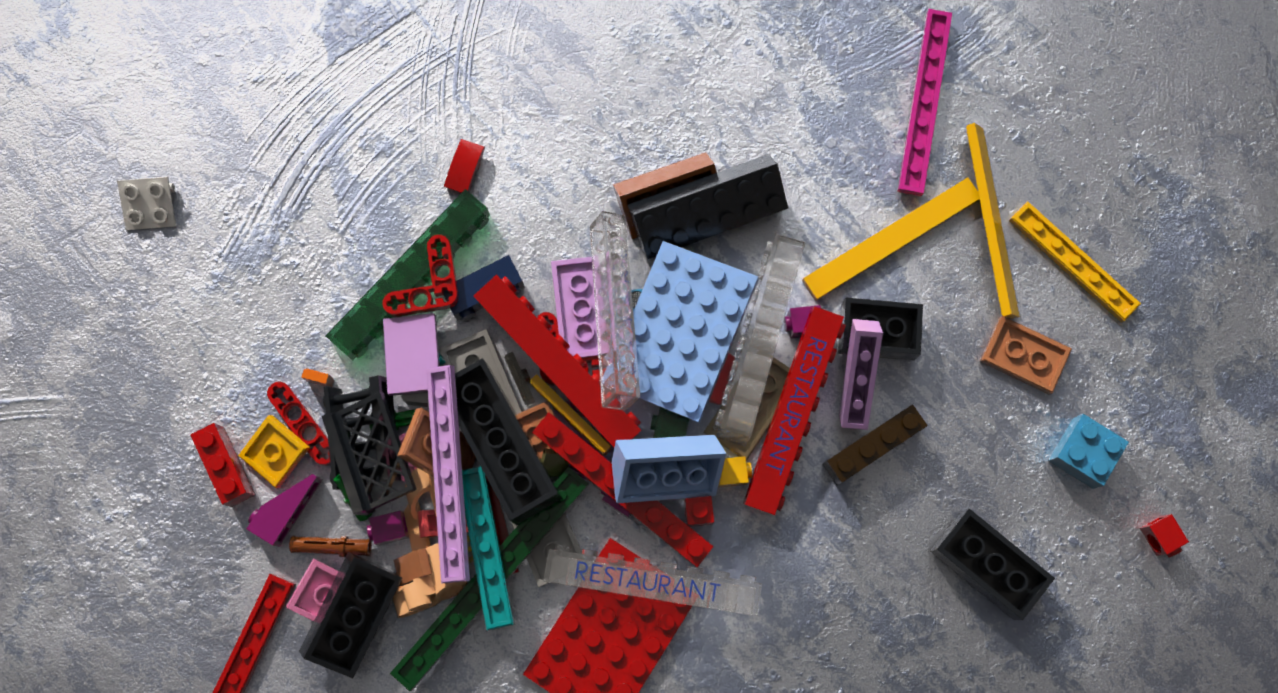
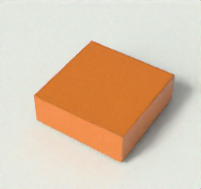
[301,368,334,387]

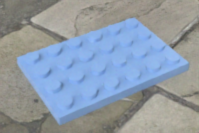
[604,241,759,423]

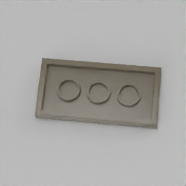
[703,348,790,461]

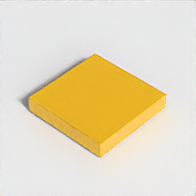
[238,415,310,488]

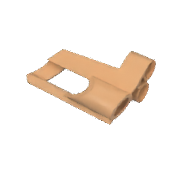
[393,468,468,618]

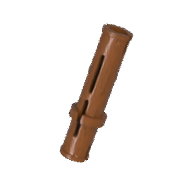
[289,536,372,557]

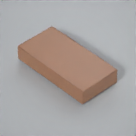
[393,548,432,586]

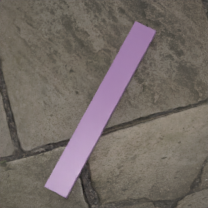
[426,365,470,584]

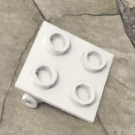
[117,177,176,230]

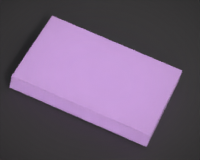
[383,313,440,396]

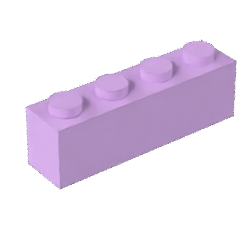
[839,319,883,430]

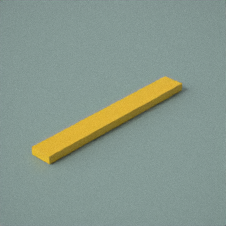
[966,123,1020,319]
[802,178,980,301]

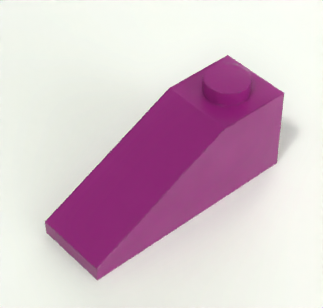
[246,474,323,547]

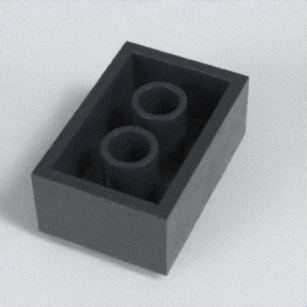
[838,297,923,361]

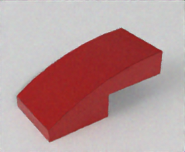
[444,139,485,194]

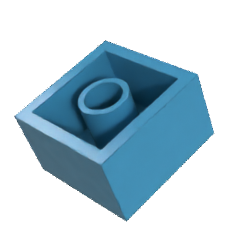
[1048,414,1129,489]

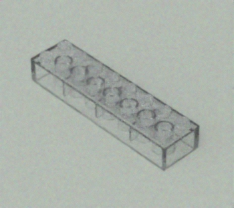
[713,234,806,446]

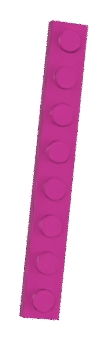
[897,9,952,196]

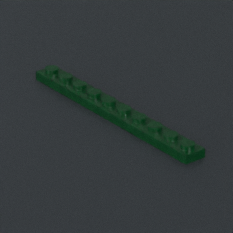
[390,467,589,692]

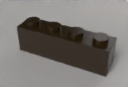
[822,404,928,486]

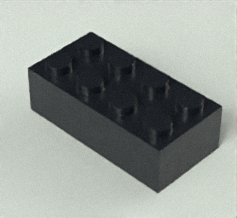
[930,508,1055,620]
[299,552,402,679]

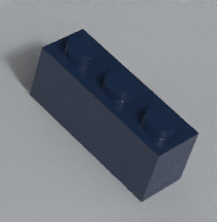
[444,255,524,321]

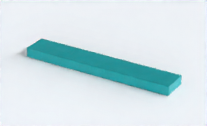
[462,466,515,631]

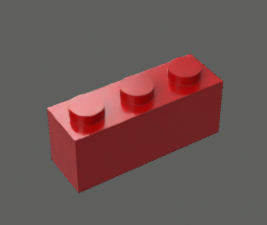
[190,423,255,507]

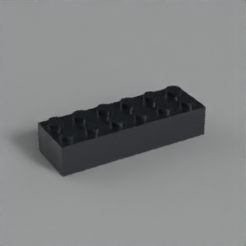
[627,154,788,260]
[455,358,563,525]

